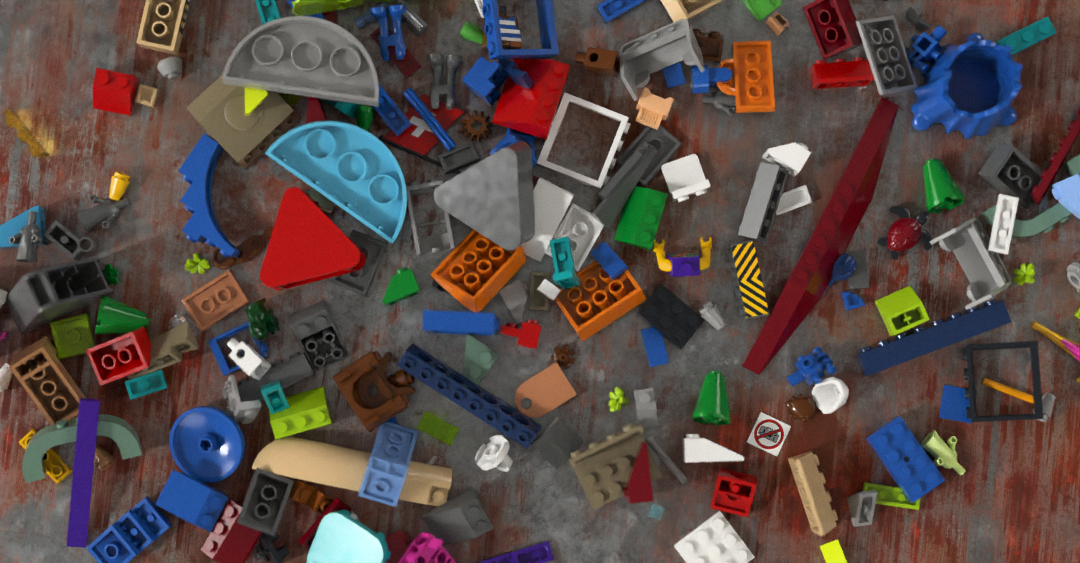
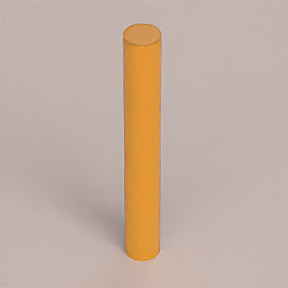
[981,377,1034,404]

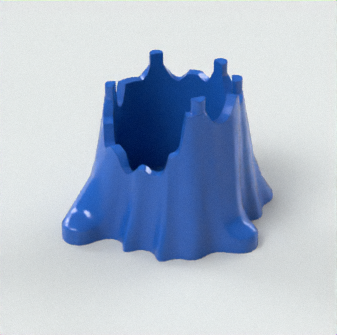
[911,33,1022,140]

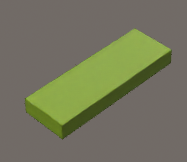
[862,482,921,510]

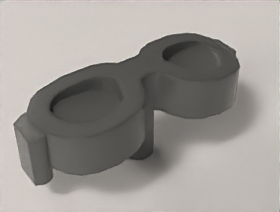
[906,6,932,31]

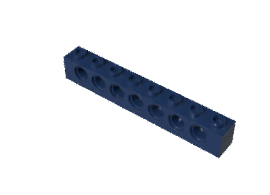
[397,343,542,449]

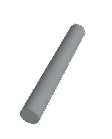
[645,436,689,484]

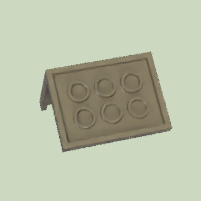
[568,423,663,510]

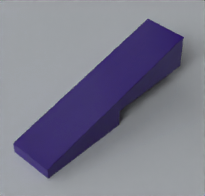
[475,541,554,563]

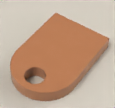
[515,361,577,418]

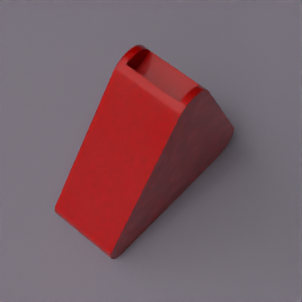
[260,187,366,290]

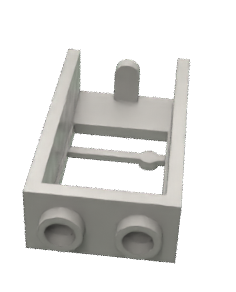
[406,178,455,256]

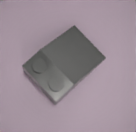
[978,143,1043,209]
[237,468,294,536]
[421,488,494,546]

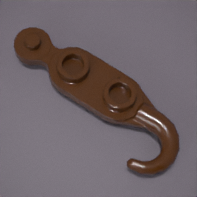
[212,227,274,269]

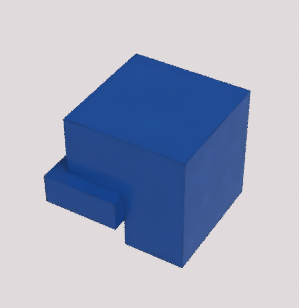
[462,56,508,106]

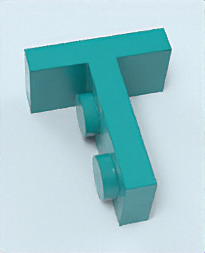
[550,236,581,289]

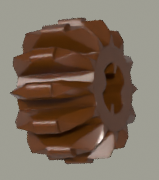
[461,110,493,143]

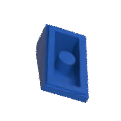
[641,327,669,367]

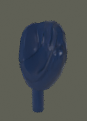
[828,253,857,287]

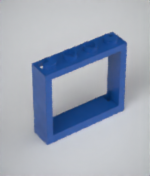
[482,0,559,59]
[422,310,500,336]

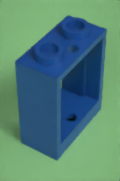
[208,322,269,376]

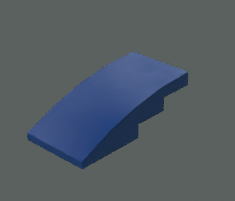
[86,496,172,563]

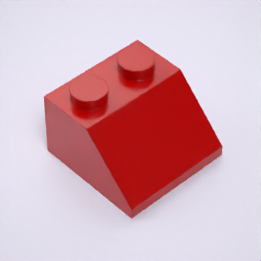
[92,68,139,116]

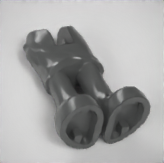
[427,54,463,110]

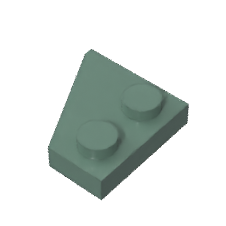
[462,334,499,385]

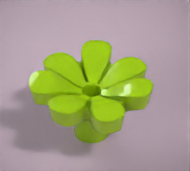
[185,253,210,274]
[1013,263,1035,286]
[609,387,629,412]

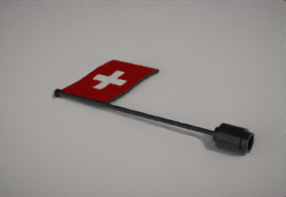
[378,94,465,175]

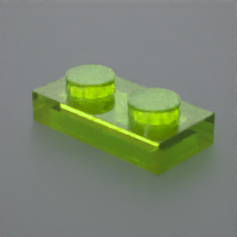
[417,411,460,446]

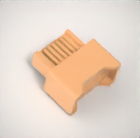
[636,87,674,130]

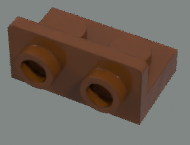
[693,29,724,62]

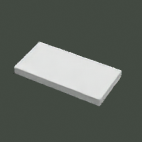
[520,177,574,262]

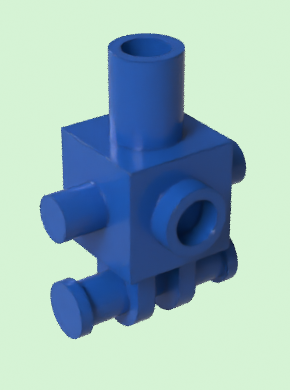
[905,25,947,73]
[786,347,837,387]

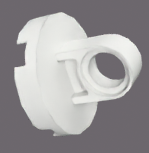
[475,435,513,472]

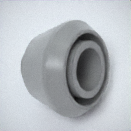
[157,56,182,80]

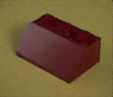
[803,0,863,60]
[201,500,263,563]

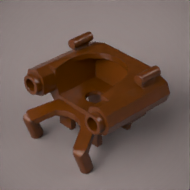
[333,350,416,432]

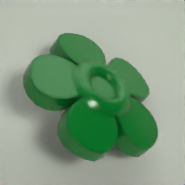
[102,264,119,285]

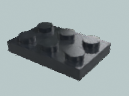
[636,284,705,350]

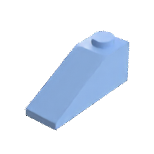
[1052,174,1080,219]

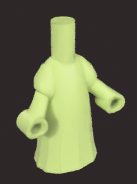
[921,430,966,475]

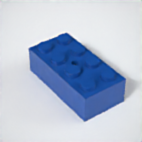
[865,416,945,503]

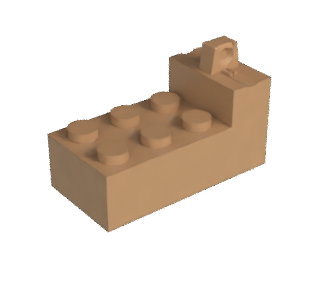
[9,336,86,425]

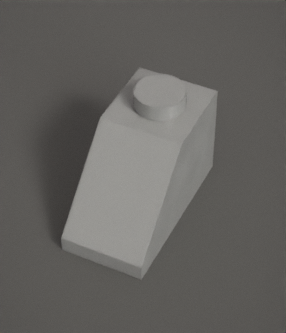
[499,279,530,325]
[633,388,658,428]

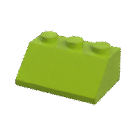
[269,386,334,440]

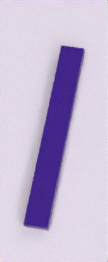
[66,398,100,548]

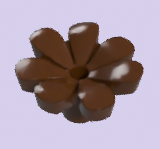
[551,344,576,369]

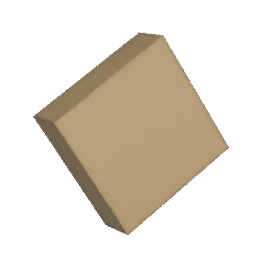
[135,84,159,108]

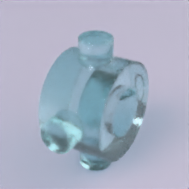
[648,504,665,520]

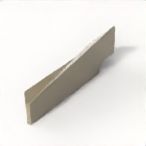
[127,322,198,379]

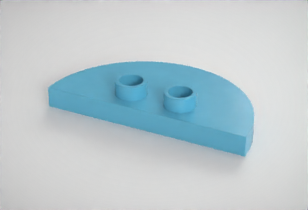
[265,120,407,244]

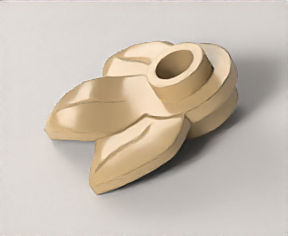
[309,188,339,213]

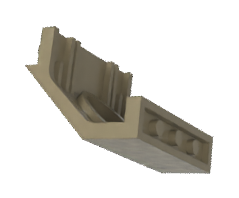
[186,74,300,169]

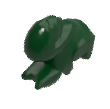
[245,298,280,340]

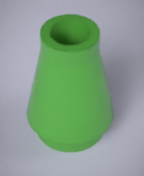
[459,21,484,44]

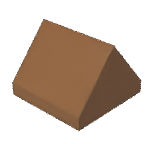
[765,11,790,36]

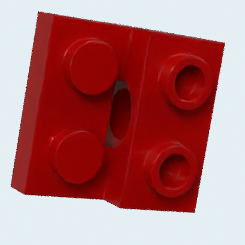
[500,319,541,350]
[710,468,757,517]

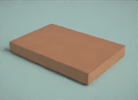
[181,269,251,332]

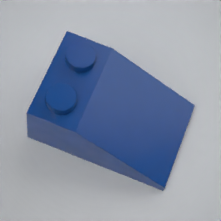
[155,469,228,532]

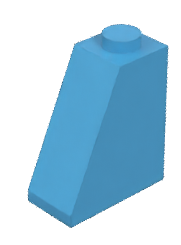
[0,206,47,249]

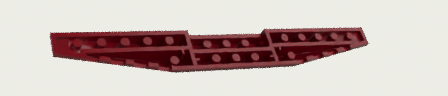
[742,97,899,375]

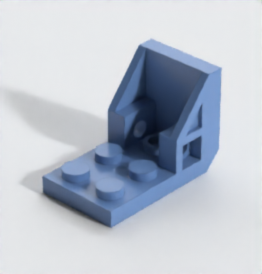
[358,422,418,507]

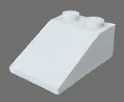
[682,434,744,462]

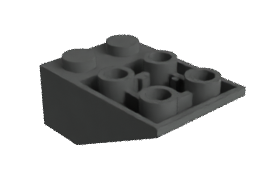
[289,300,349,372]

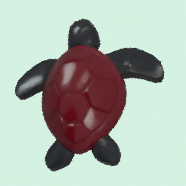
[877,206,932,260]

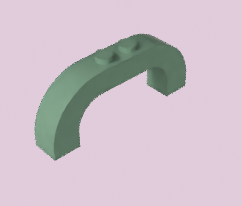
[981,154,1080,238]
[22,414,142,483]

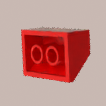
[810,57,875,90]
[85,326,151,385]

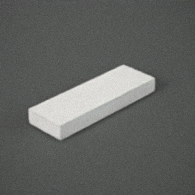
[988,194,1019,255]

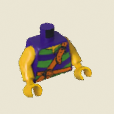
[653,237,712,277]

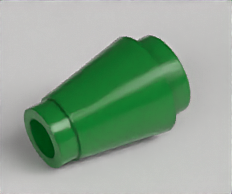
[356,105,375,132]

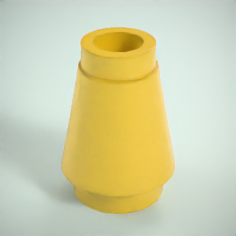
[109,171,130,201]

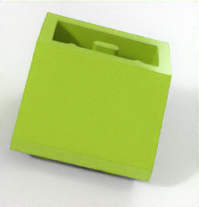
[874,286,930,336]

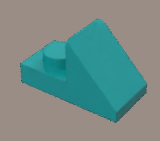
[261,380,290,415]

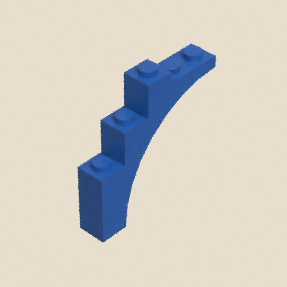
[178,134,241,258]

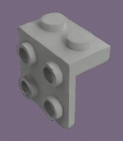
[222,375,261,424]

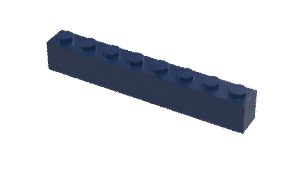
[856,299,1011,376]

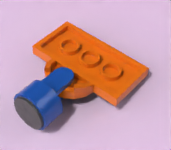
[690,41,775,113]

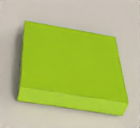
[50,313,96,360]

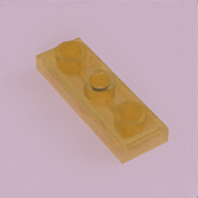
[3,108,49,159]

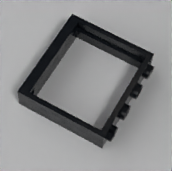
[962,341,1043,422]

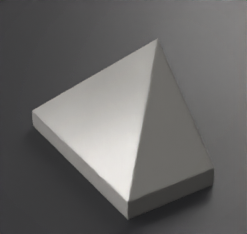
[847,490,878,527]

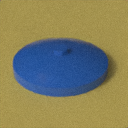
[169,406,245,482]

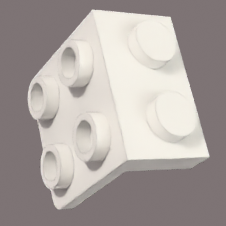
[661,154,711,202]

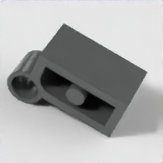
[44,220,97,261]

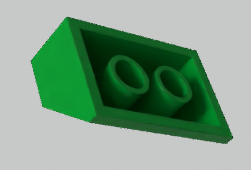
[614,186,668,251]

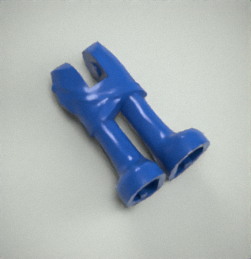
[370,5,406,61]

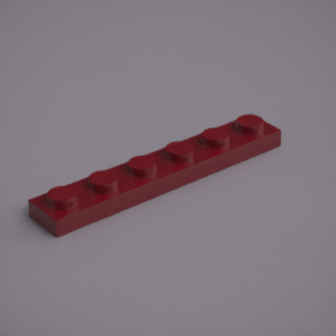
[1031,107,1080,205]

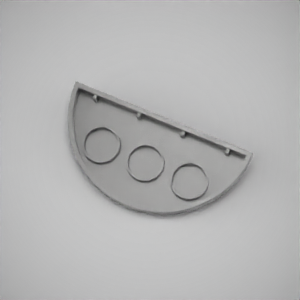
[222,16,379,107]

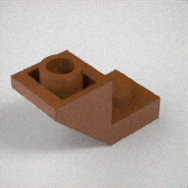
[289,479,335,515]

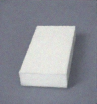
[776,185,813,216]

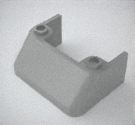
[619,19,705,101]
[930,217,1012,310]

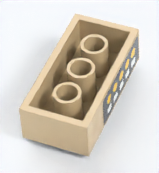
[136,0,191,55]

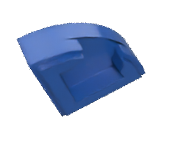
[841,292,865,311]

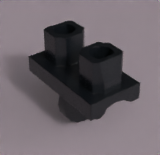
[255,532,289,563]

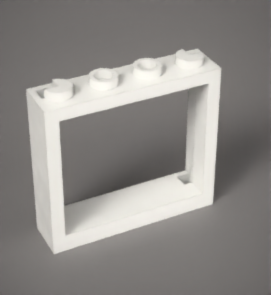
[537,93,630,190]

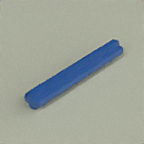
[403,88,456,151]

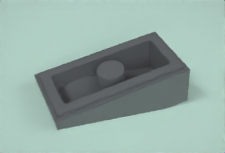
[846,250,870,290]

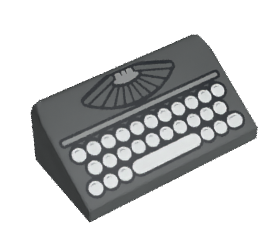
[396,0,428,37]

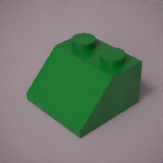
[382,267,422,307]

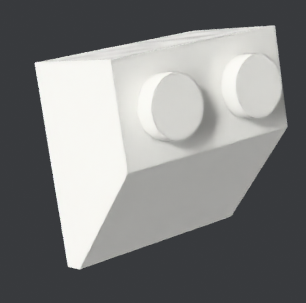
[762,142,811,177]

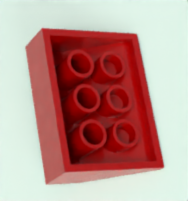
[492,59,571,140]

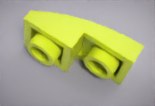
[820,539,847,563]

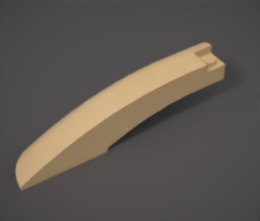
[252,437,452,506]

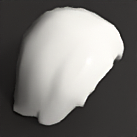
[811,377,849,414]

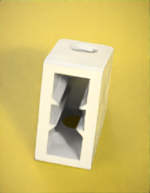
[227,338,272,380]

